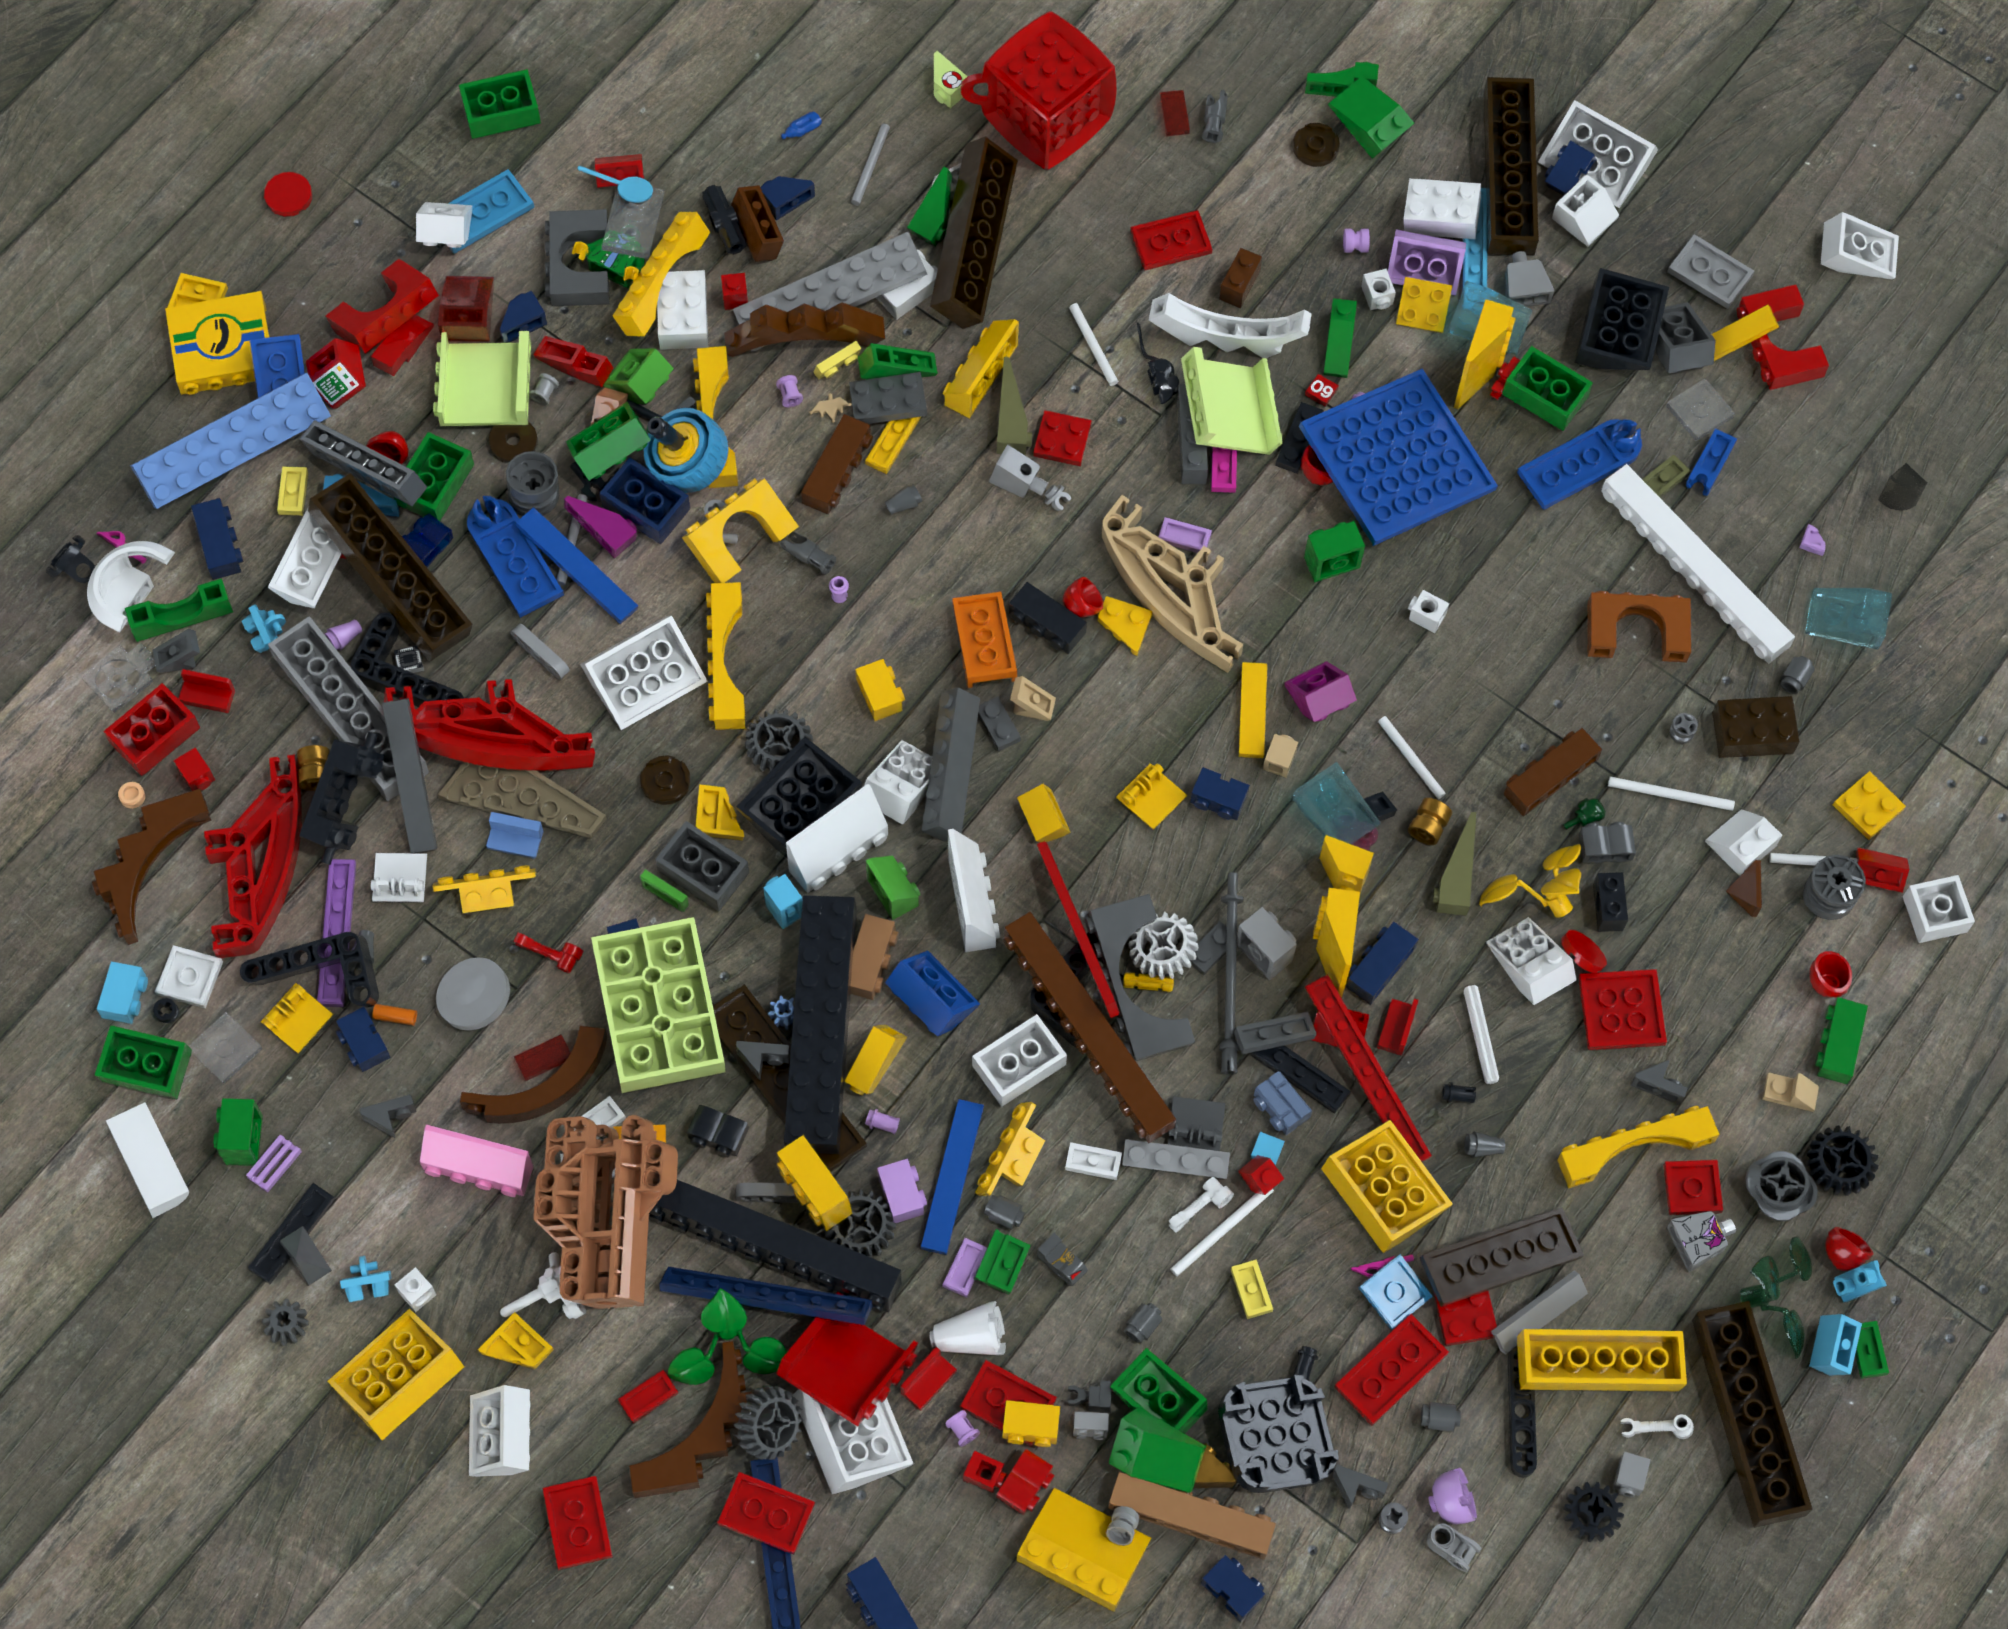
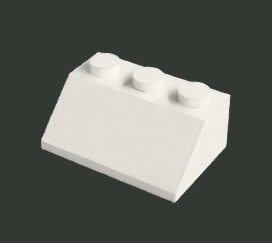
[469,1385,530,1476]

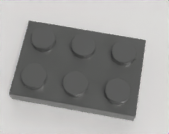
[849,372,928,424]

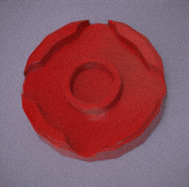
[264,172,312,217]
[1561,930,1607,973]

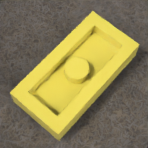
[813,341,861,380]
[277,467,308,516]
[1231,1259,1273,1319]

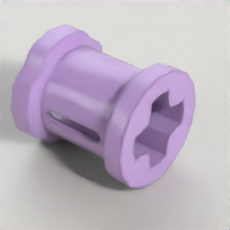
[776,375,803,407]
[946,1410,980,1447]

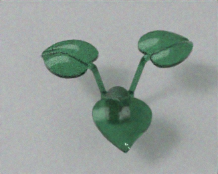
[1740,1236,1812,1359]

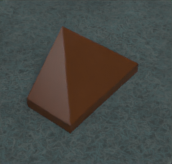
[1726,860,1762,917]

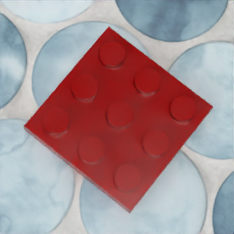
[1578,969,1667,1050]

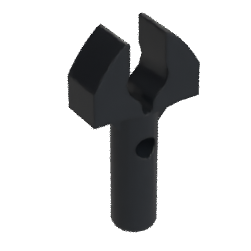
[570,461,605,501]

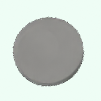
[436,957,510,1030]

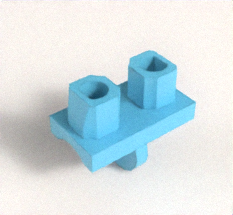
[242,604,286,653]
[340,1256,392,1302]
[1833,1260,1887,1303]

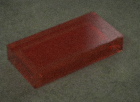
[1160,90,1190,136]
[514,1034,571,1081]

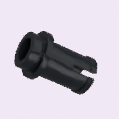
[1442,1082,1476,1103]
[1293,1346,1318,1381]

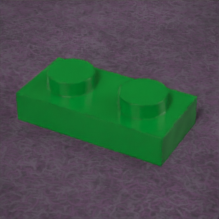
[1855,1321,1889,1379]

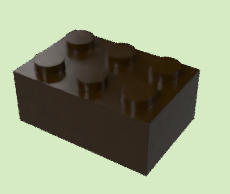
[1712,696,1800,758]

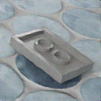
[1667,234,1755,309]

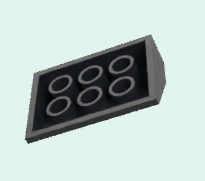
[1574,268,1669,370]
[736,737,862,859]

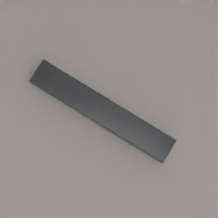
[382,698,438,853]

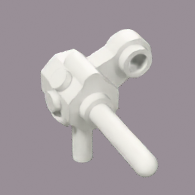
[500,1252,586,1319]

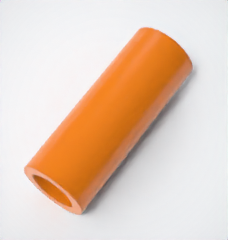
[372,1004,417,1026]

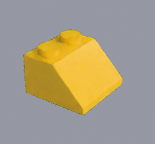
[1319,835,1374,893]

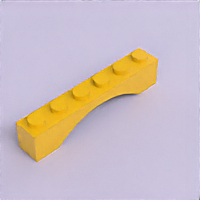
[613,212,710,337]
[693,346,738,488]
[706,582,746,730]
[1557,1106,1720,1188]

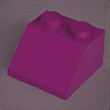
[1284,661,1357,722]

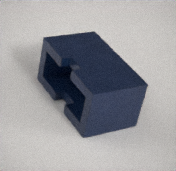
[1544,140,1596,196]
[1190,767,1250,820]
[335,1007,391,1072]
[1201,1555,1265,1623]

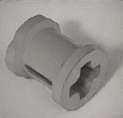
[529,373,559,406]

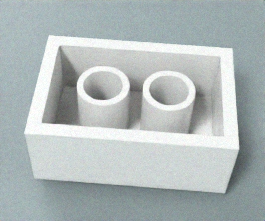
[1404,178,1481,239]
[657,270,708,350]
[972,1014,1067,1107]

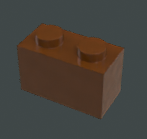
[1219,248,1262,309]

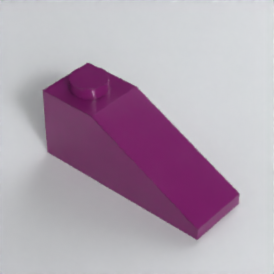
[564,496,637,559]

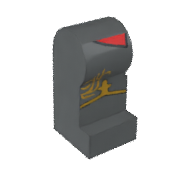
[1037,1233,1088,1286]

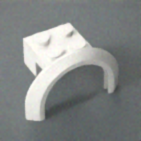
[87,541,175,633]

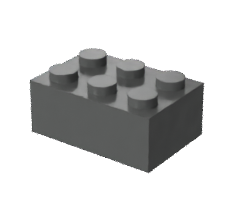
[655,821,749,912]

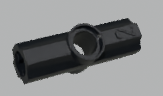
[702,185,746,255]

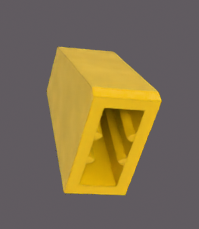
[844,1024,907,1095]

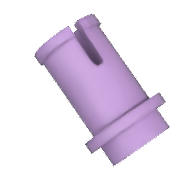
[829,576,849,603]
[865,1109,900,1134]

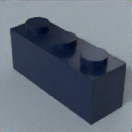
[191,498,244,580]
[1346,922,1419,1005]

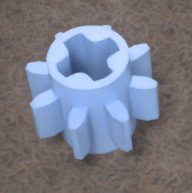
[768,996,794,1030]

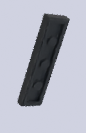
[1250,1045,1351,1114]
[248,1183,336,1284]

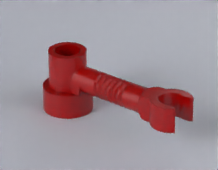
[513,933,584,974]

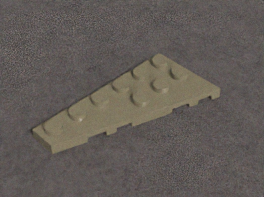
[438,762,607,838]

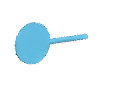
[578,166,653,203]

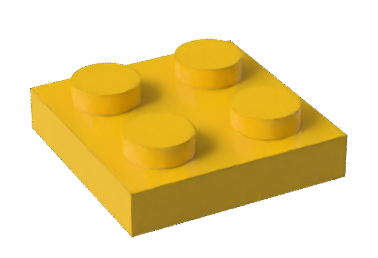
[1833,771,1906,840]

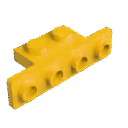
[432,865,536,913]
[975,1102,1045,1196]

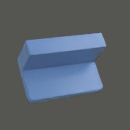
[486,812,543,859]

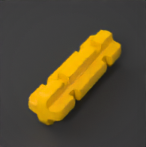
[1123,972,1174,992]

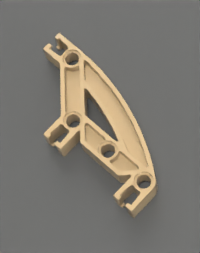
[1102,495,1243,673]

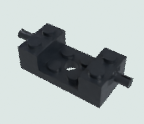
[299,731,385,865]

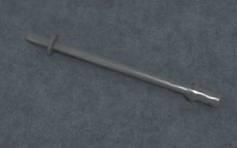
[1219,872,1244,1075]

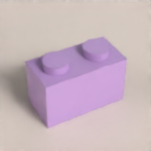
[877,1159,927,1223]

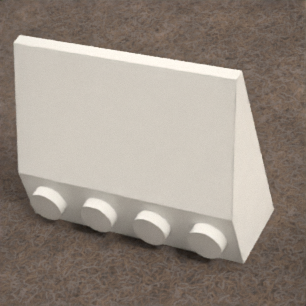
[1538,100,1658,208]
[580,616,708,730]
[786,784,888,894]
[948,829,1000,952]
[792,1389,913,1494]

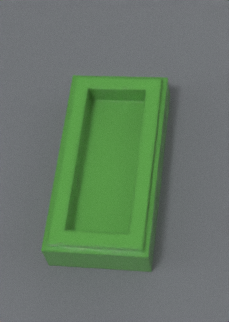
[640,869,689,912]

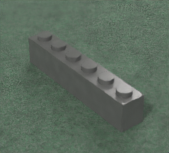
[922,687,980,842]

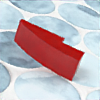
[371,314,434,376]
[533,336,613,387]

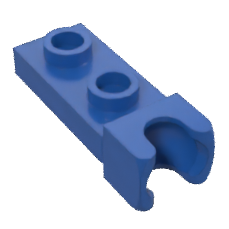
[1686,428,1737,496]

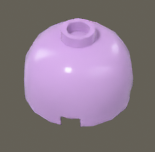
[1429,1468,1477,1525]

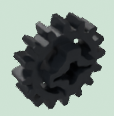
[1563,1481,1624,1542]

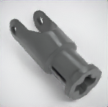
[1202,90,1228,143]
[780,531,836,575]

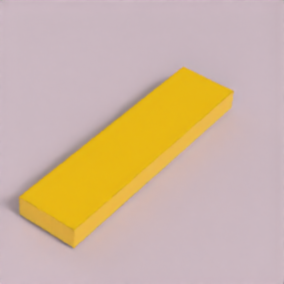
[1239,662,1267,758]

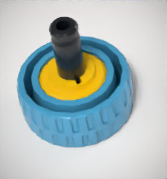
[644,408,728,493]

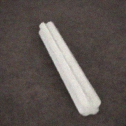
[1464,985,1499,1084]

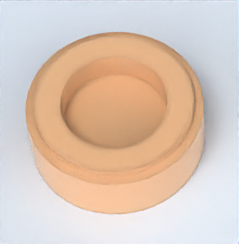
[118,782,145,809]

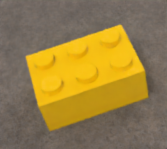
[776,1135,853,1231]

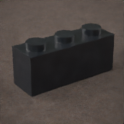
[1009,582,1087,654]

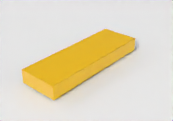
[1711,305,1779,361]
[865,417,921,474]

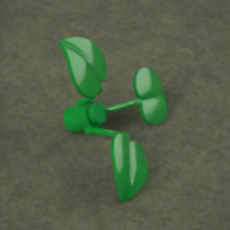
[668,1288,787,1385]

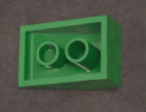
[1328,76,1414,159]
[1110,1348,1208,1434]
[1109,1407,1206,1493]

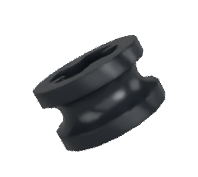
[153,998,179,1023]

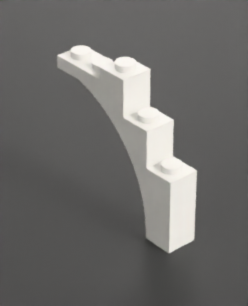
[1149,293,1311,358]

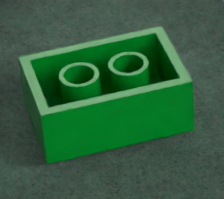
[459,69,541,139]
[1502,346,1593,431]
[566,402,651,480]
[394,432,474,523]
[95,1025,192,1100]

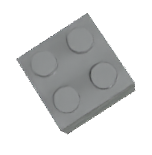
[1237,907,1297,981]

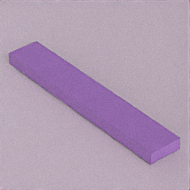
[317,859,356,1007]

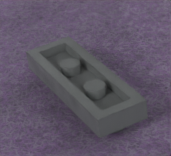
[1234,1012,1316,1054]

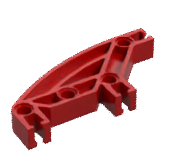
[384,679,595,770]
[204,754,302,958]

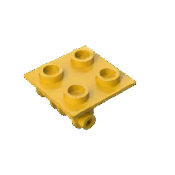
[1396,277,1452,333]
[1116,763,1188,830]
[261,983,333,1054]

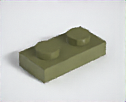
[1642,454,1691,498]

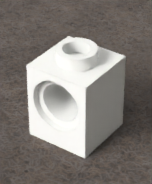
[1361,269,1396,310]
[1408,590,1449,633]
[395,1267,436,1312]

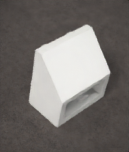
[1552,174,1619,247]

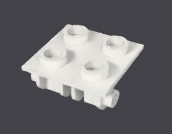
[371,853,427,902]

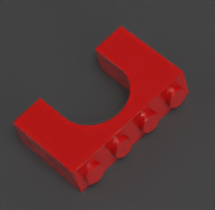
[325,259,439,353]
[1737,284,1829,390]

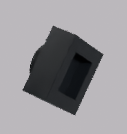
[1361,791,1397,823]

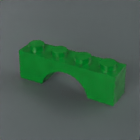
[125,578,233,642]

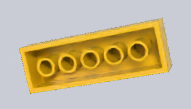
[1517,1329,1687,1391]

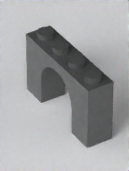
[545,209,610,306]

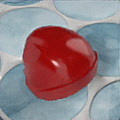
[366,431,409,465]
[1301,445,1333,485]
[1063,577,1104,618]
[1809,951,1852,998]
[1825,1227,1874,1272]

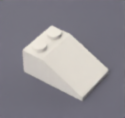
[1821,212,1899,279]

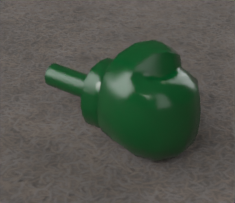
[1563,798,1606,830]

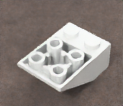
[864,740,932,824]
[1486,917,1576,1005]

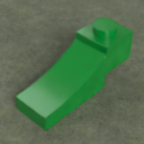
[1305,62,1379,97]

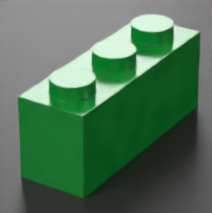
[1815,997,1868,1084]

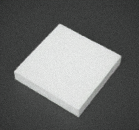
[155,945,223,1008]

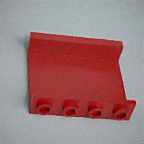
[776,1292,918,1427]

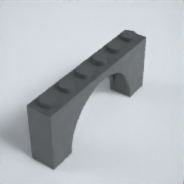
[1085,894,1195,1062]

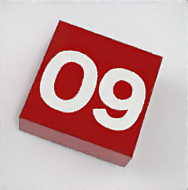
[1305,374,1339,407]

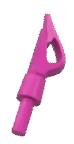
[96,531,147,564]
[1351,1254,1414,1278]

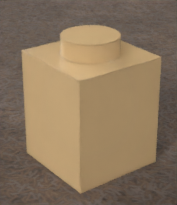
[1263,734,1298,778]

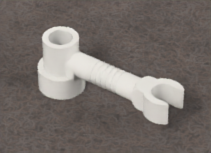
[1169,1177,1234,1233]
[1621,1414,1694,1439]

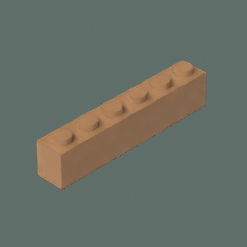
[1108,1472,1276,1560]

